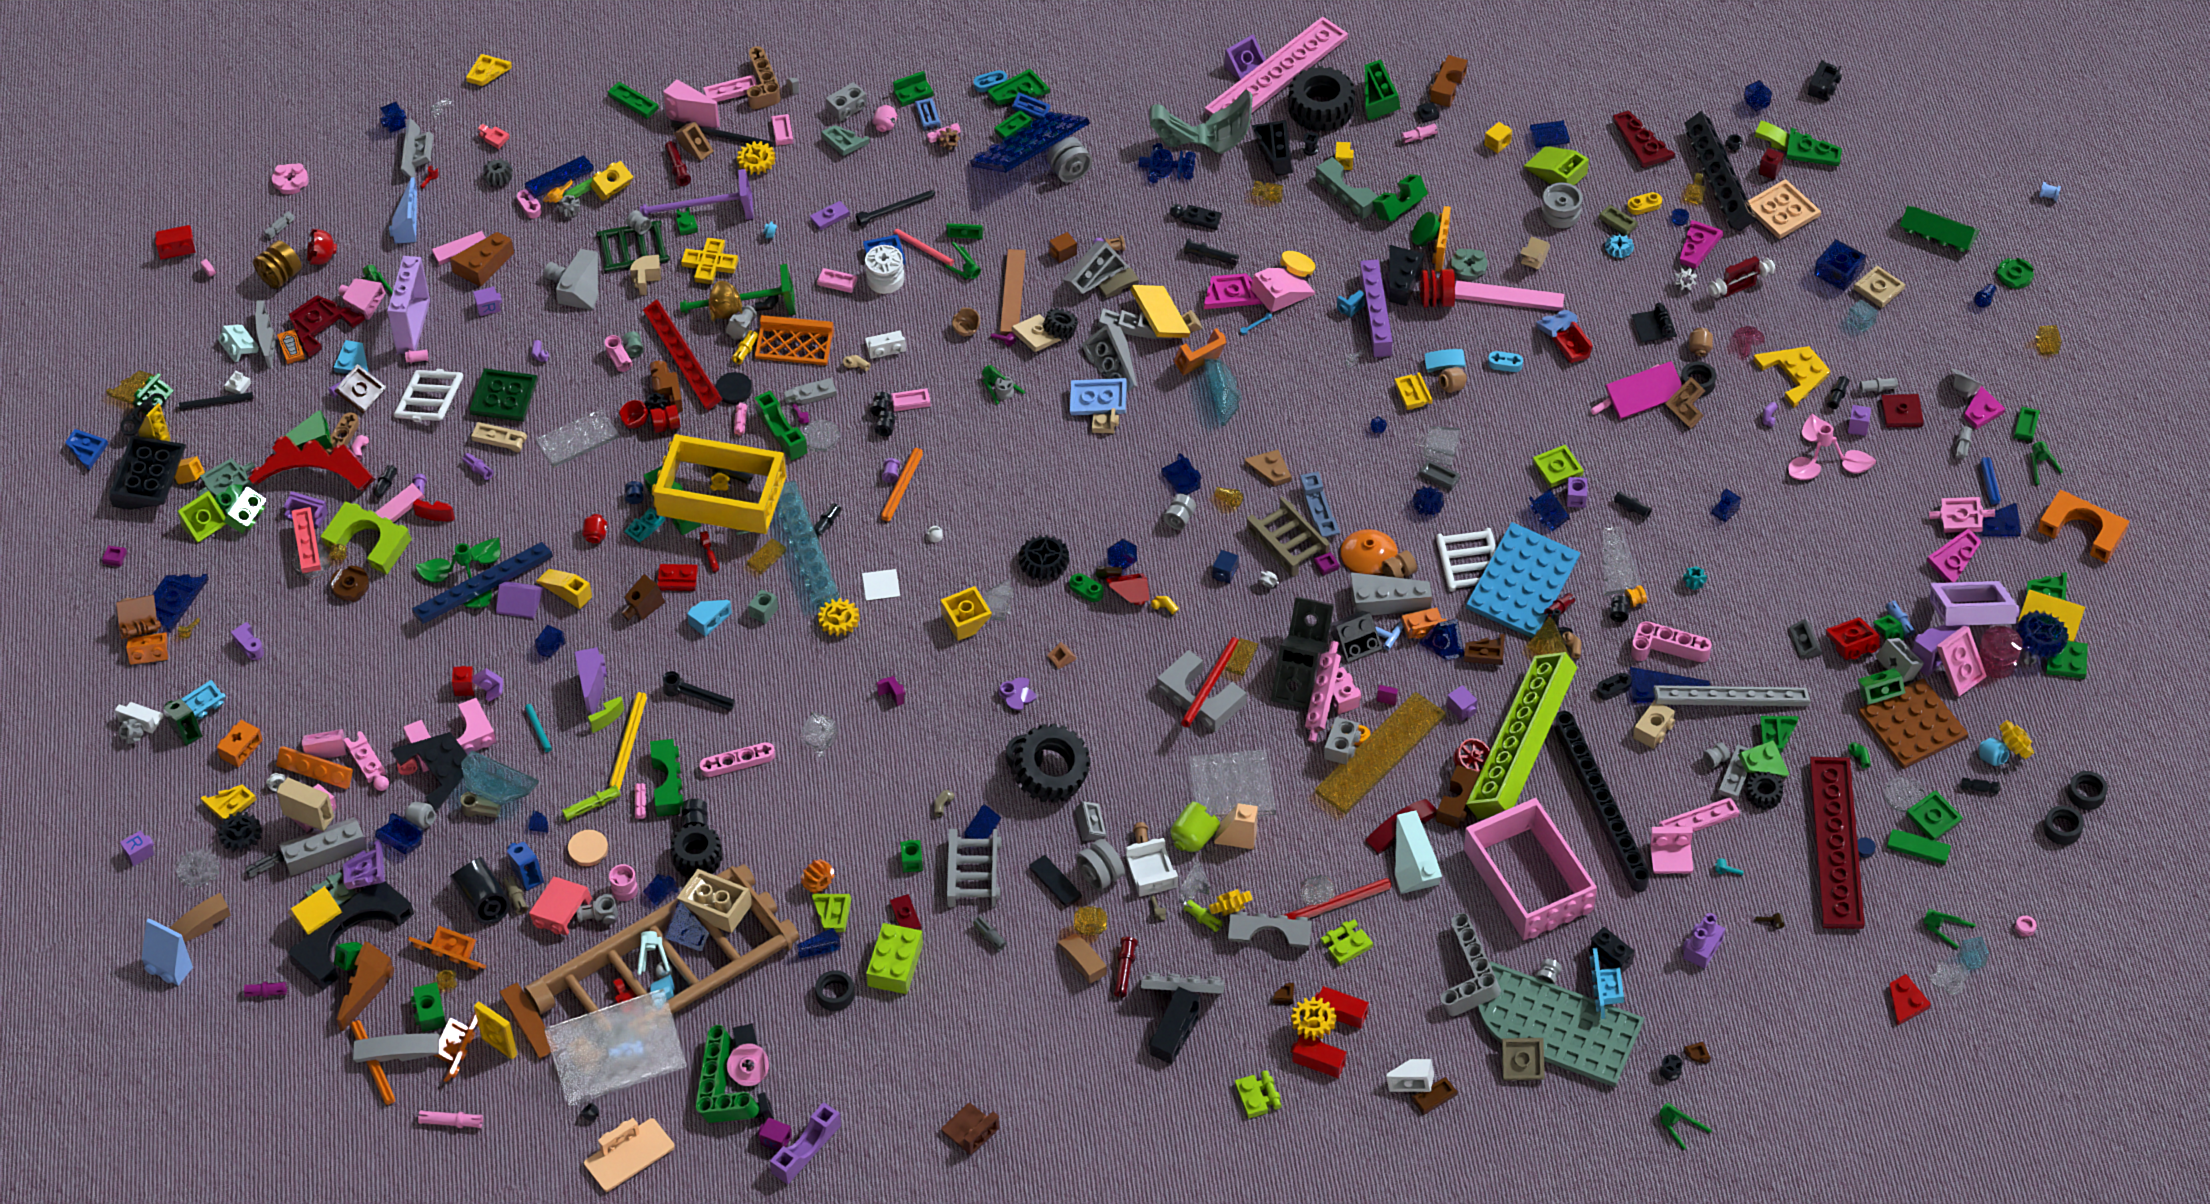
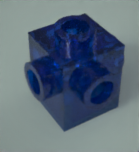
[1744,80,1772,111]
[380,102,407,133]
[1107,538,1138,571]

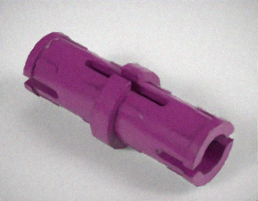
[244,981,287,998]

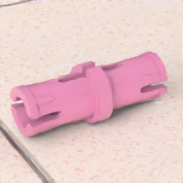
[1401,123,1438,144]

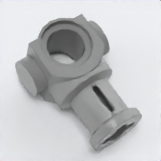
[726,305,757,341]
[577,894,619,924]

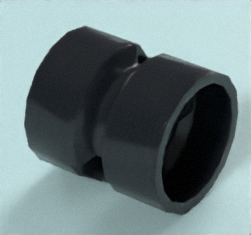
[682,798,708,828]

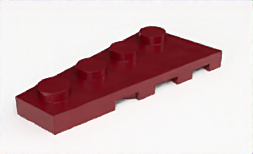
[1612,110,1675,168]

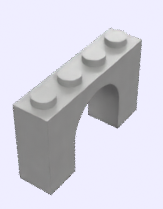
[1157,650,1247,732]

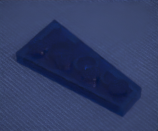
[1629,667,1710,703]

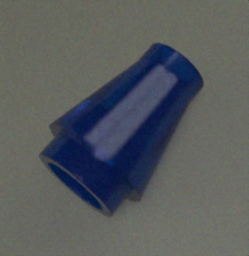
[1974,284,1996,308]

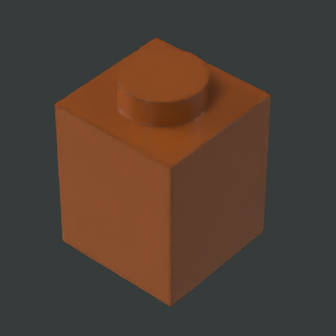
[1048,232,1077,264]

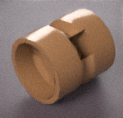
[1381,550,1418,578]

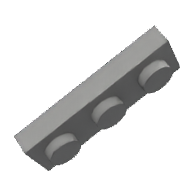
[1718,745,1749,800]

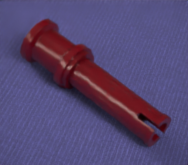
[665,141,691,186]
[1114,936,1138,998]

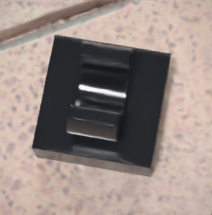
[754,1092,774,1121]

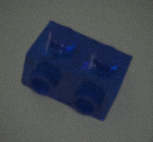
[1528,489,1571,532]
[375,813,423,855]

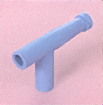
[1375,620,1403,650]

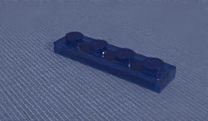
[525,155,594,199]

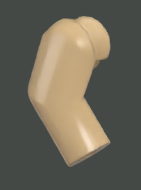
[843,355,871,371]

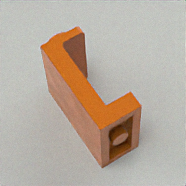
[1173,328,1227,375]

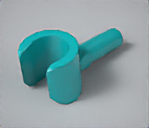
[1715,858,1744,876]

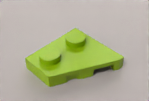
[812,894,852,932]

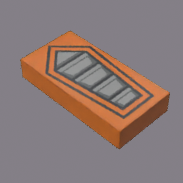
[277,329,305,364]

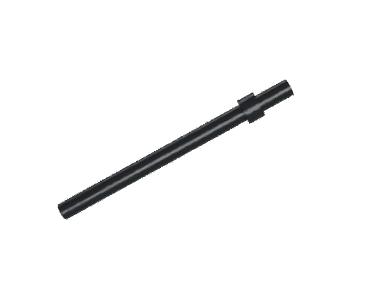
[672,120,774,148]

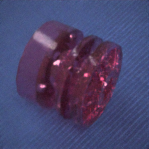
[1978,626,2023,678]

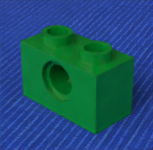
[1857,668,1905,705]
[410,982,446,1032]

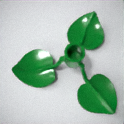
[416,537,501,608]

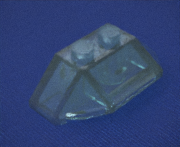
[1204,358,1242,426]
[461,751,539,805]

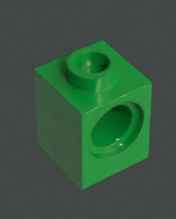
[900,840,923,873]

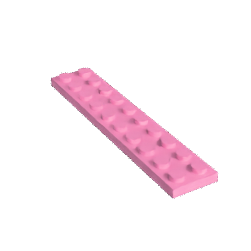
[1205,17,1348,116]

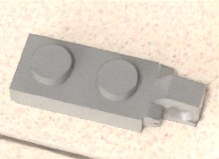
[784,378,837,405]

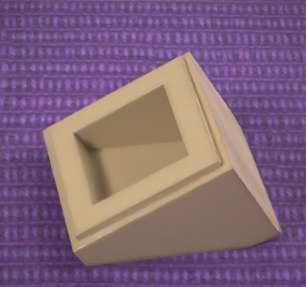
[1181,310,1202,332]

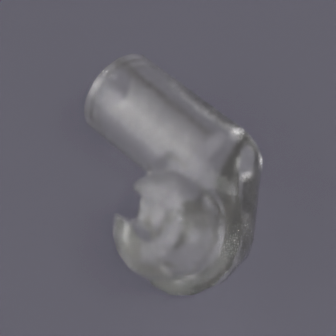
[430,98,452,117]

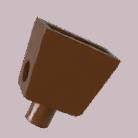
[621,574,665,621]

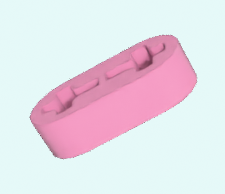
[517,190,542,219]

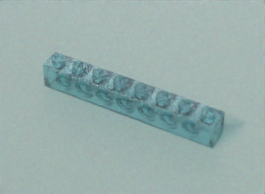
[777,480,839,611]

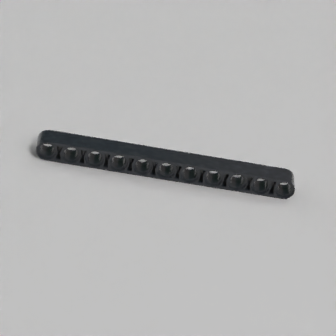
[1554,710,1650,892]

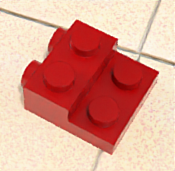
[1826,617,1880,660]

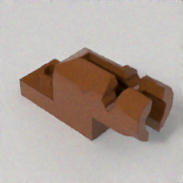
[649,360,683,412]

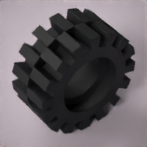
[1043,308,1078,340]
[1746,772,1784,810]

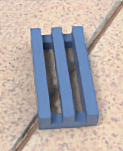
[915,98,941,130]

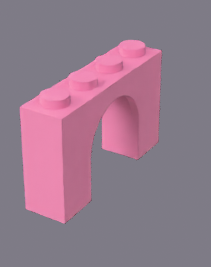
[403,698,496,772]

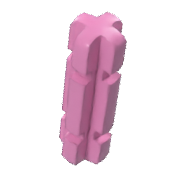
[927,123,960,143]
[734,403,747,436]
[635,783,646,819]

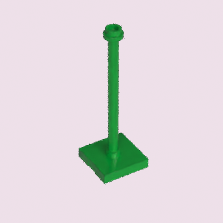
[680,264,796,315]

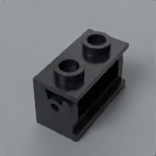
[1807,60,1842,101]
[1588,927,1635,974]

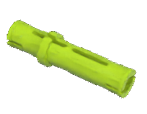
[562,785,621,821]

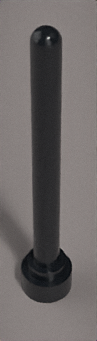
[855,190,935,227]

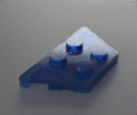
[152,574,209,633]

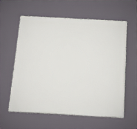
[862,569,900,600]

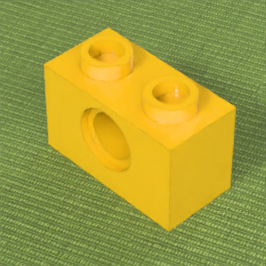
[590,160,633,201]

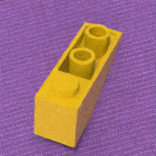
[138,403,171,441]
[536,569,592,609]

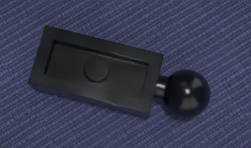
[1169,204,1222,230]

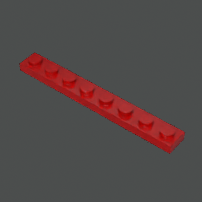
[643,299,723,411]

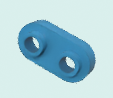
[974,70,1007,92]

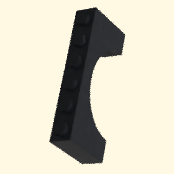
[287,881,414,991]

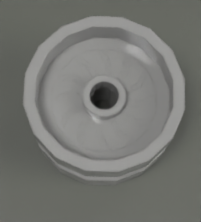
[1047,137,1092,183]
[1541,182,1582,229]
[1076,839,1125,891]

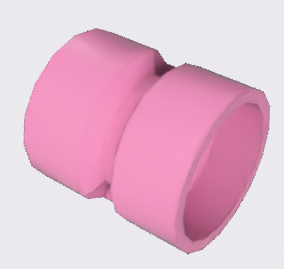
[609,864,638,901]

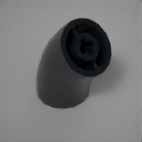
[449,857,510,925]

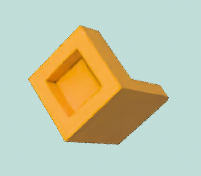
[175,456,205,485]

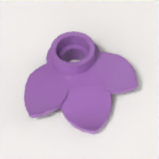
[998,677,1037,710]

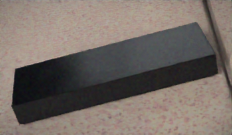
[1029,855,1082,908]

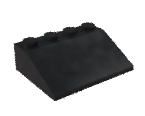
[109,435,186,510]

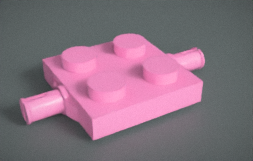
[1929,497,1995,533]

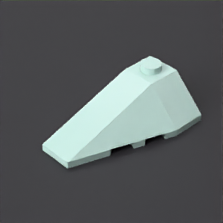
[1395,811,1442,894]

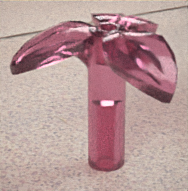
[1733,325,1765,357]

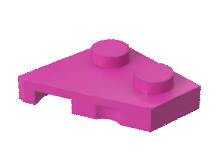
[1964,386,2005,429]

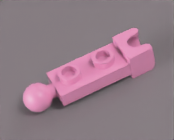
[344,731,389,791]

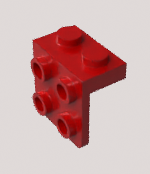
[155,225,196,260]

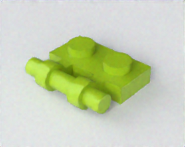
[1320,919,1373,966]
[1235,1070,1282,1119]

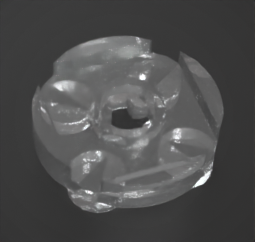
[292,543,331,579]

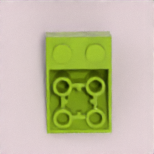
[1523,146,1589,185]

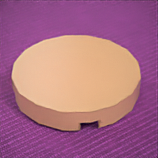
[568,830,608,867]

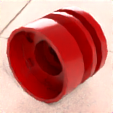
[1419,269,1455,308]

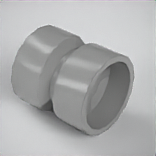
[1163,494,1196,530]

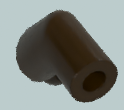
[1095,566,1122,579]

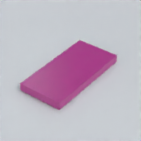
[1605,361,1683,420]

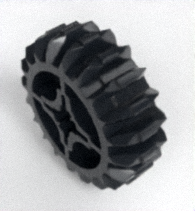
[1018,534,1070,581]

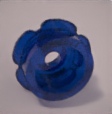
[1370,416,1387,434]

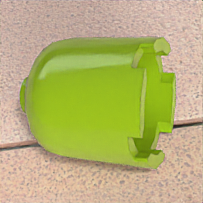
[1170,801,1221,852]

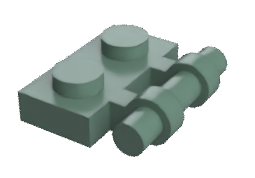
[305,872,356,907]

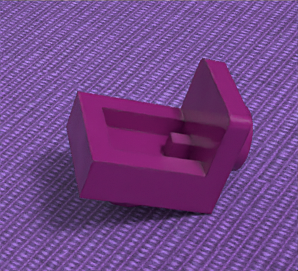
[876,675,906,706]

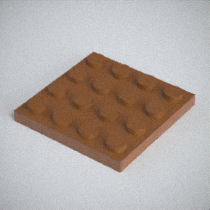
[1858,678,1969,769]

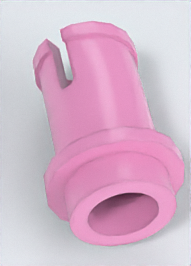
[405,349,428,364]

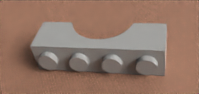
[1228,911,1312,948]

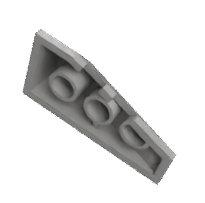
[556,249,598,310]

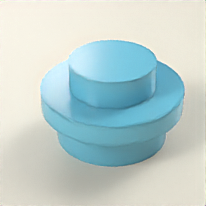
[763,221,777,239]

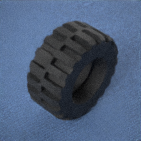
[1288,66,1355,132]
[1012,723,1091,803]

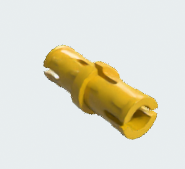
[732,330,758,364]

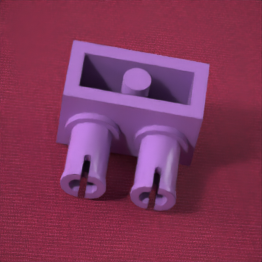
[1682,913,1726,969]

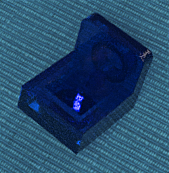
[643,873,679,906]

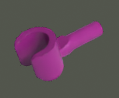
[991,332,1017,347]
[792,404,809,424]

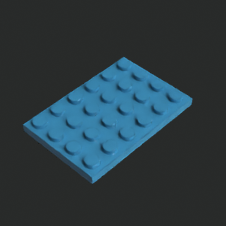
[1466,522,1581,640]

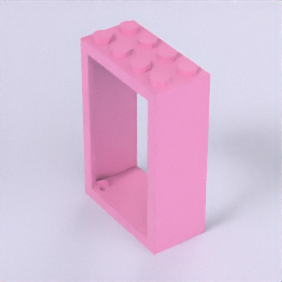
[1464,798,1597,941]

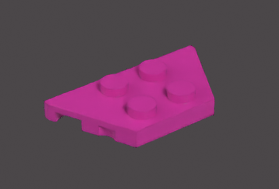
[1203,273,1263,309]

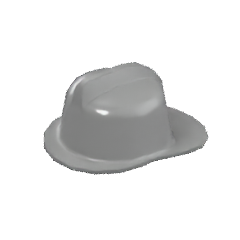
[1951,368,1985,398]

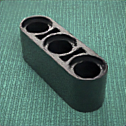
[120,393,166,437]

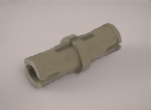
[502,876,529,915]

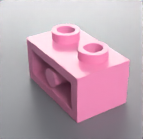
[1331,667,1362,715]

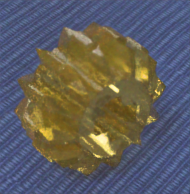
[1074,905,1107,936]

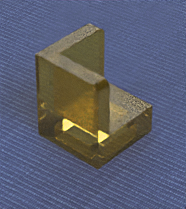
[2036,325,2062,355]

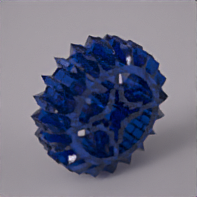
[2015,610,2069,659]

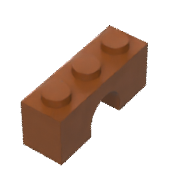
[1428,55,1468,107]

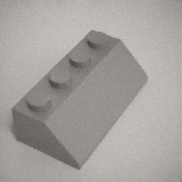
[278,817,367,876]

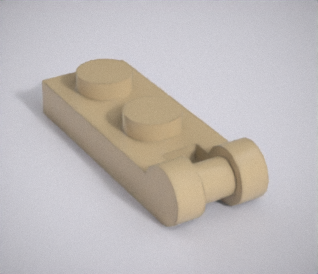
[471,422,527,453]

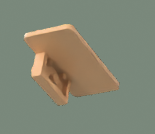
[584,1118,675,1192]

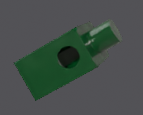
[163,699,203,746]

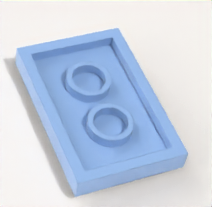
[1070,378,1127,415]

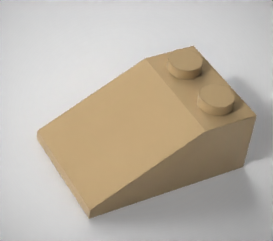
[677,869,753,933]

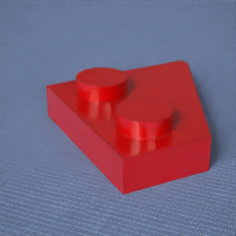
[1889,974,1931,1026]

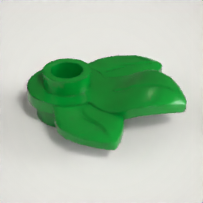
[215,484,252,520]

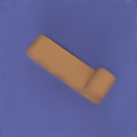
[747,46,781,109]

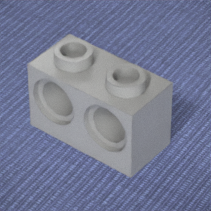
[826,82,867,122]
[1324,717,1361,765]

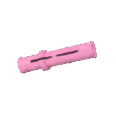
[418,1110,483,1128]

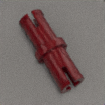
[1544,593,1575,619]

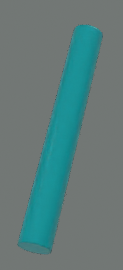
[524,704,552,752]

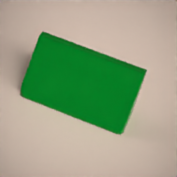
[946,223,984,239]

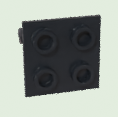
[1631,302,1677,342]

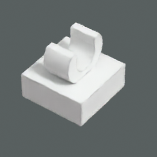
[224,371,251,394]

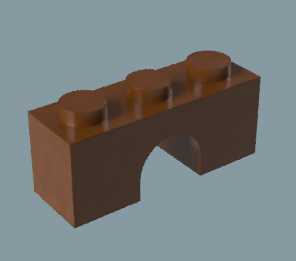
[1436,765,1480,829]

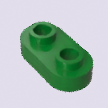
[1069,573,1104,602]

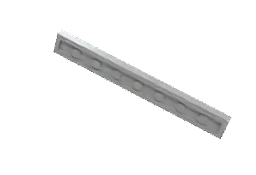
[1653,686,1811,706]

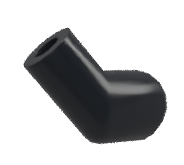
[755,295,779,311]

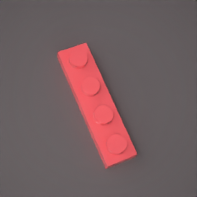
[292,507,321,573]

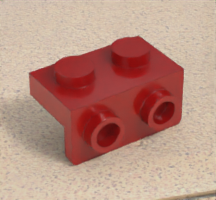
[1552,321,1593,363]

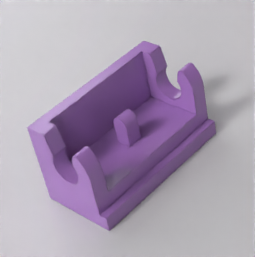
[284,491,328,528]

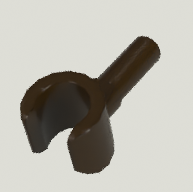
[1755,913,1785,928]

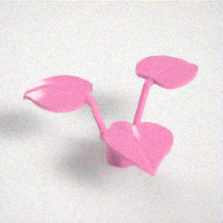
[1789,414,1876,480]

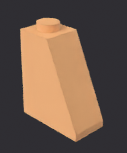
[1214,803,1258,849]

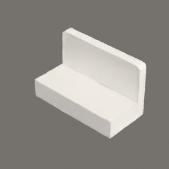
[115,702,164,734]

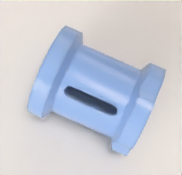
[2039,182,2061,202]

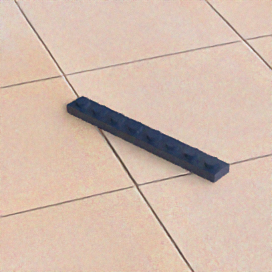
[412,542,553,624]

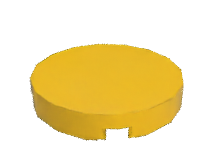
[1280,251,1315,277]

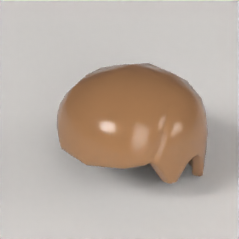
[952,307,980,337]

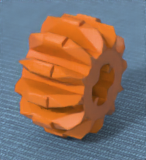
[800,859,835,894]

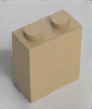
[277,777,334,831]

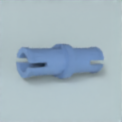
[1885,600,1916,638]

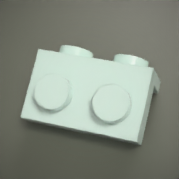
[218,325,259,362]

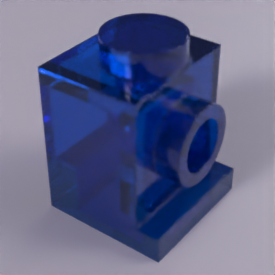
[535,624,566,658]

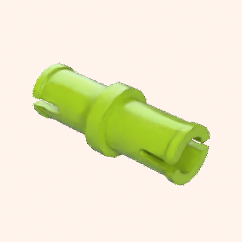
[1184,900,1222,932]

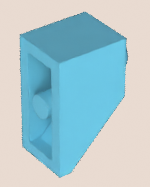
[687,600,732,637]

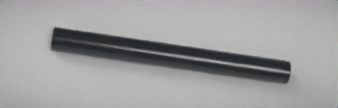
[178,392,254,410]

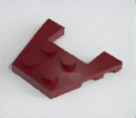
[288,295,365,358]

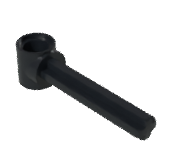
[662,671,735,710]

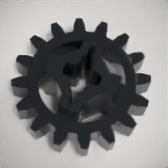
[217,812,262,852]

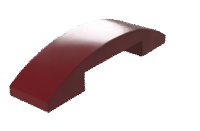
[1365,799,1437,855]

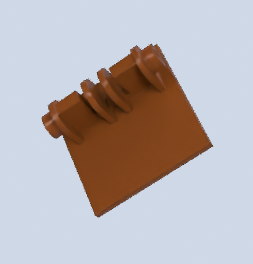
[116,595,161,639]

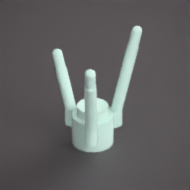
[637,931,670,975]

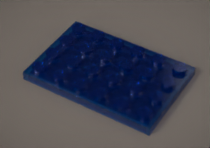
[969,111,1090,173]

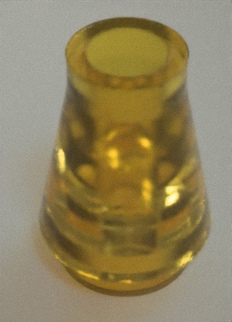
[1214,486,1244,507]

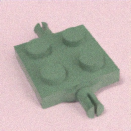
[196,458,255,502]

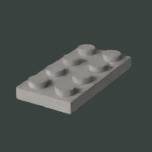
[1141,972,1225,994]

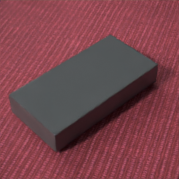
[1419,460,1461,491]

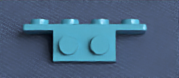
[1590,948,1624,1019]

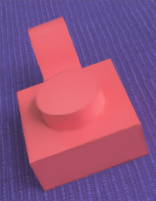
[478,124,509,149]

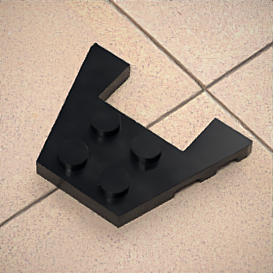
[390,732,473,813]

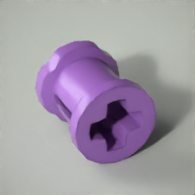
[882,458,900,483]

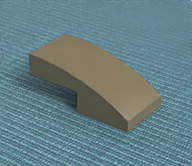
[1097,268,1139,298]

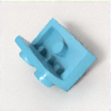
[182,680,226,720]

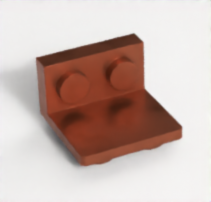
[941,1102,1000,1155]

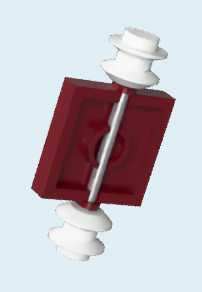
[1708,256,1775,298]

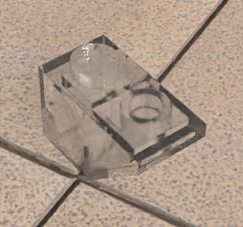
[984,579,1014,621]

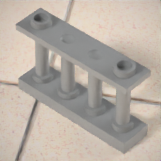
[947,829,1002,907]

